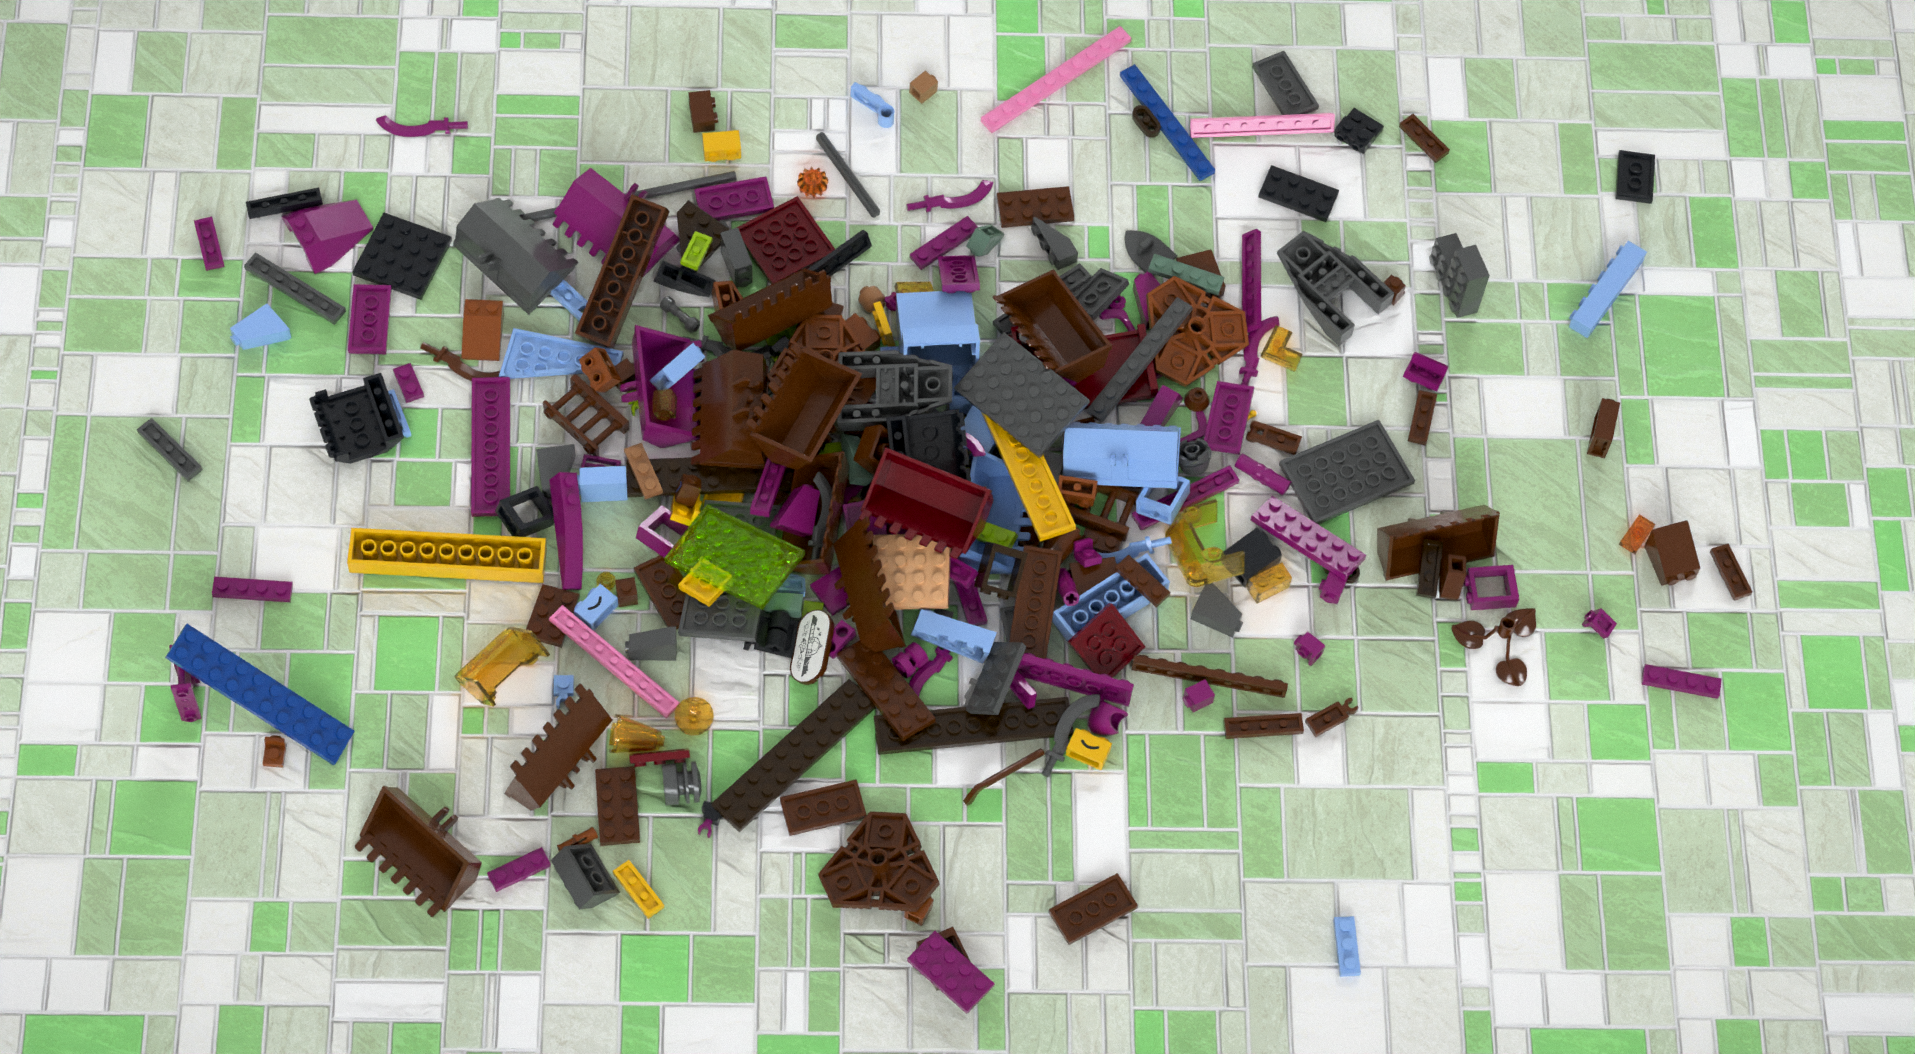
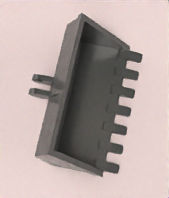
[453,198,578,315]

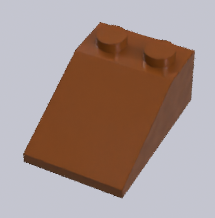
[461,299,504,361]

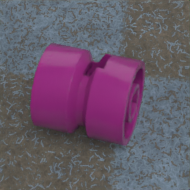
[892,642,929,678]

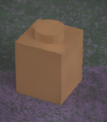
[909,70,938,104]

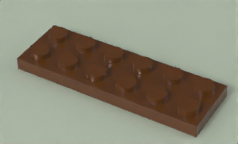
[1009,545,1062,659]
[837,640,936,741]

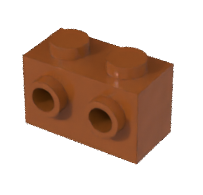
[579,347,622,393]
[1058,475,1098,508]

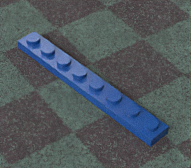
[1120,64,1215,181]

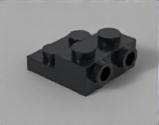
[1333,108,1384,154]

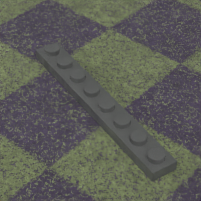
[1086,297,1193,423]

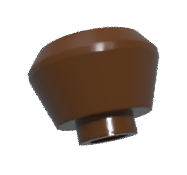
[1184,387,1210,412]

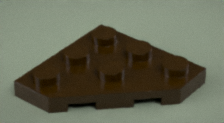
[677,200,730,272]

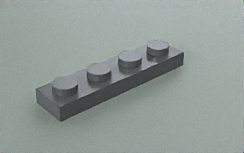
[137,418,203,481]

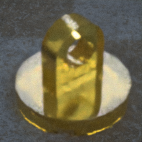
[675,697,714,736]

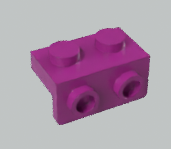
[1403,352,1448,392]

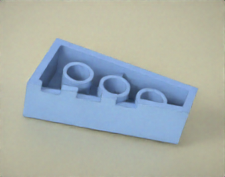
[911,609,997,664]

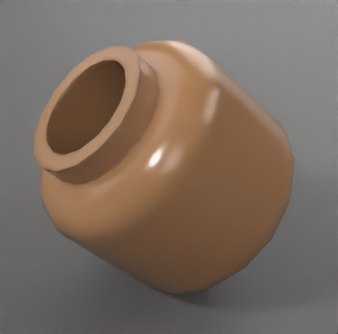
[858,286,885,313]

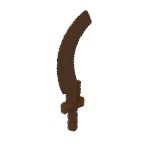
[420,342,500,381]

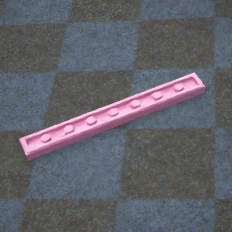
[1190,113,1335,138]
[549,605,680,719]

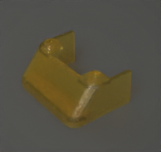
[1165,499,1245,587]
[455,627,550,707]

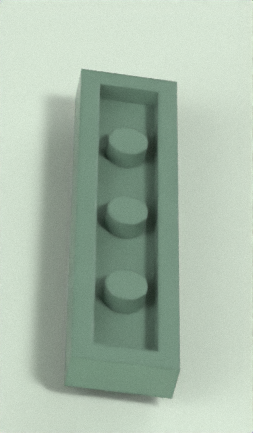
[1148,254,1225,296]

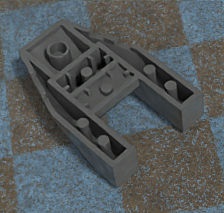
[1277,231,1394,346]
[837,350,953,432]

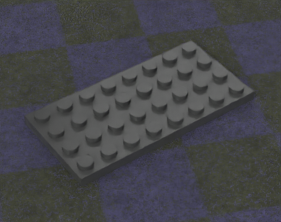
[678,500,781,642]

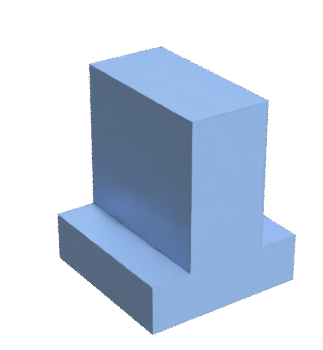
[896,291,980,385]

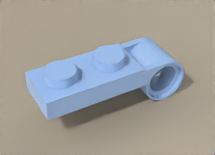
[851,82,895,128]

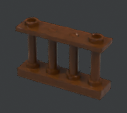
[543,374,629,456]
[1067,485,1140,542]

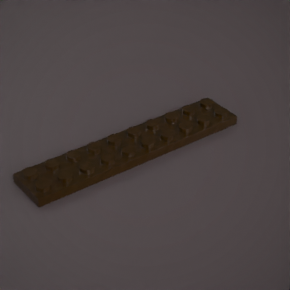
[626,452,818,497]
[711,679,876,832]
[874,697,1074,755]

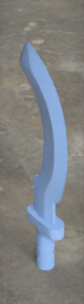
[1099,536,1172,563]

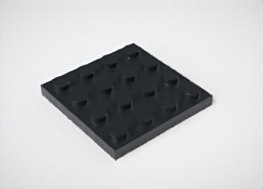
[352,212,452,300]

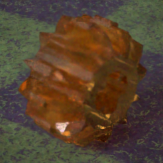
[797,166,828,198]

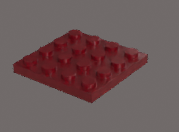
[734,196,835,284]

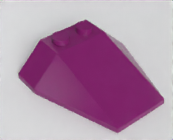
[281,199,373,274]

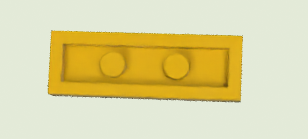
[613,860,664,919]

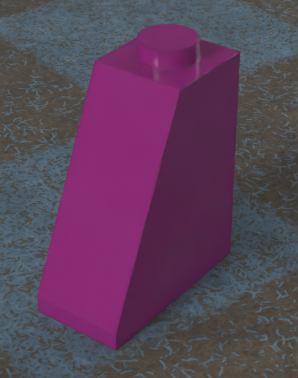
[1133,271,1161,330]
[1140,385,1183,427]
[770,484,820,538]

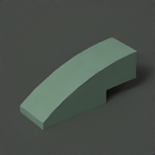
[840,434,873,486]
[762,593,803,618]

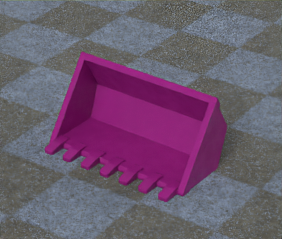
[552,168,680,277]
[620,325,704,449]

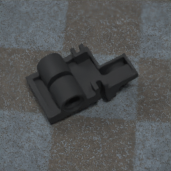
[743,610,799,658]

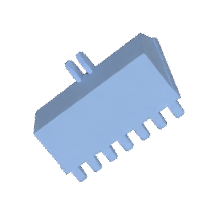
[1063,421,1181,488]

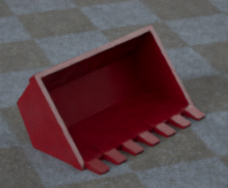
[859,447,994,559]

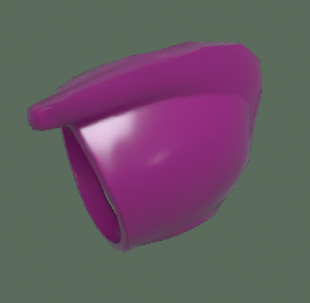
[1088,693,1128,736]

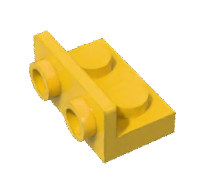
[670,494,702,527]

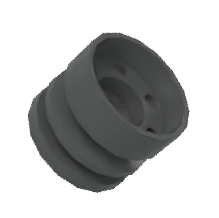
[662,761,702,806]

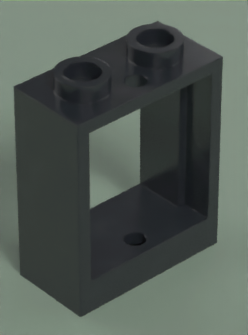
[495,486,554,537]

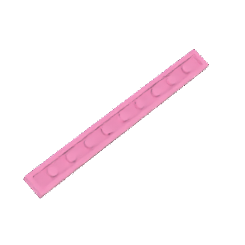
[981,26,1131,133]

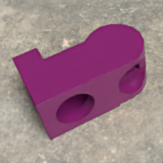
[829,619,856,659]

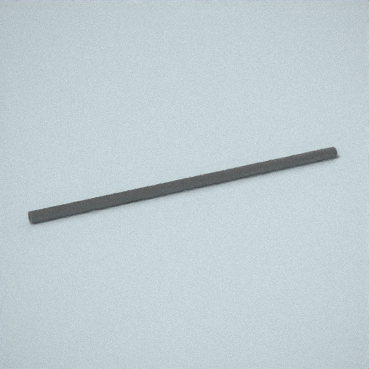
[521,171,737,221]

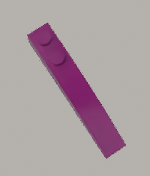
[549,472,583,590]

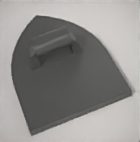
[1125,230,1178,276]

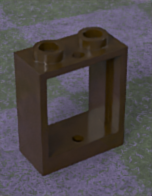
[974,542,1028,600]

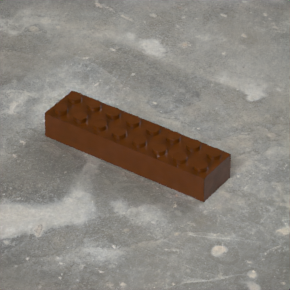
[575,195,670,349]

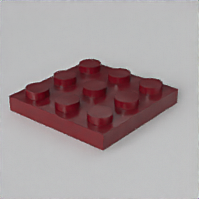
[1068,603,1145,678]

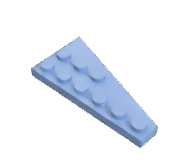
[499,328,623,379]

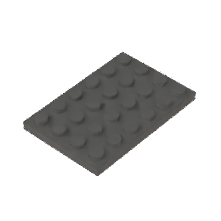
[954,332,1090,458]
[1279,420,1415,524]

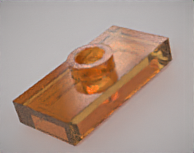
[1619,514,1656,554]

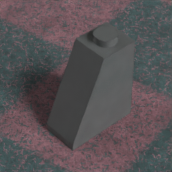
[536,444,576,499]
[1190,580,1243,638]
[625,627,677,661]

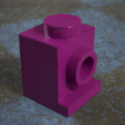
[1294,631,1325,666]

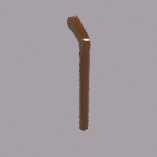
[963,748,1044,806]

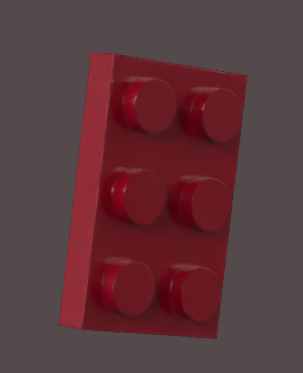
[629,748,690,767]

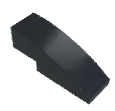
[653,260,716,297]

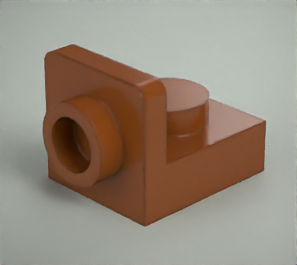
[263,735,287,768]

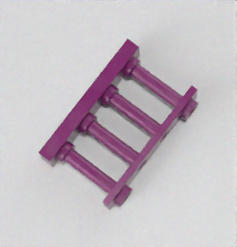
[169,645,202,722]

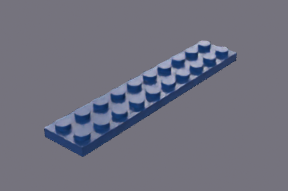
[165,624,355,765]

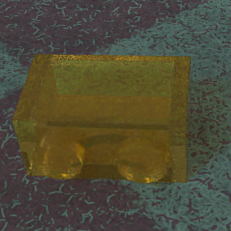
[1247,563,1292,604]

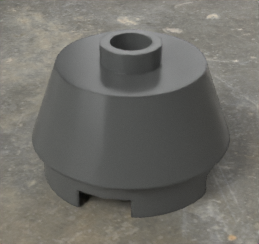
[1179,438,1212,475]

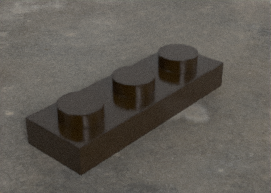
[1416,539,1443,599]

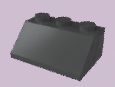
[551,844,620,910]

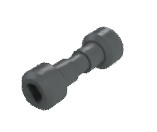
[660,296,700,333]

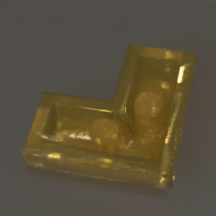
[1261,325,1303,372]

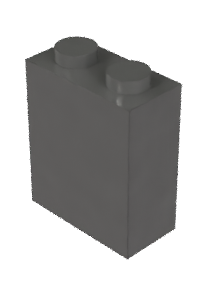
[720,228,753,288]

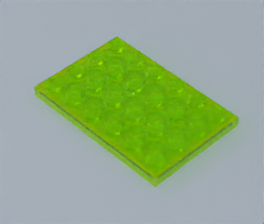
[664,504,805,610]

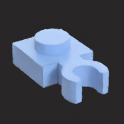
[554,675,574,709]

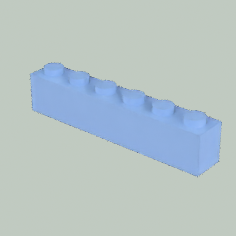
[1569,241,1647,338]

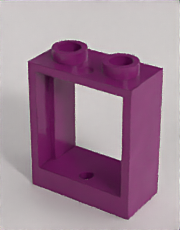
[636,505,698,563]
[1464,565,1519,611]

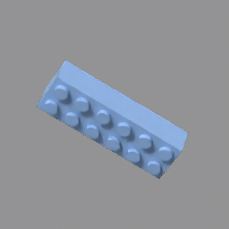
[1052,553,1170,646]

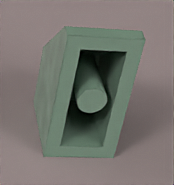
[966,224,1005,257]

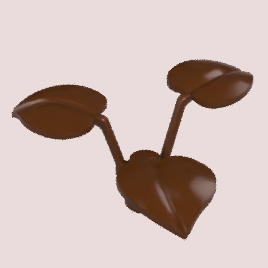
[1452,608,1536,686]

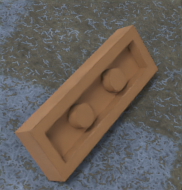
[624,443,663,500]

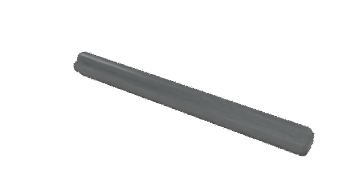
[816,132,880,218]

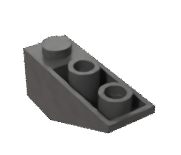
[1031,217,1078,270]

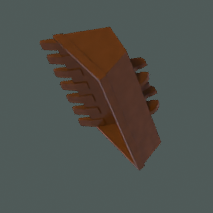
[993,269,1112,383]
[691,350,769,469]
[777,451,850,575]
[1377,505,1500,581]
[833,516,906,652]
[504,684,613,811]

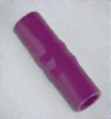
[1234,453,1291,495]
[1057,568,1080,606]

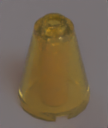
[609,714,665,754]

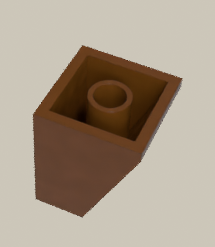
[1644,520,1700,586]

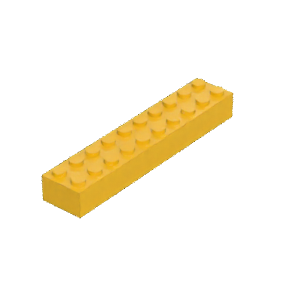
[347,528,547,583]

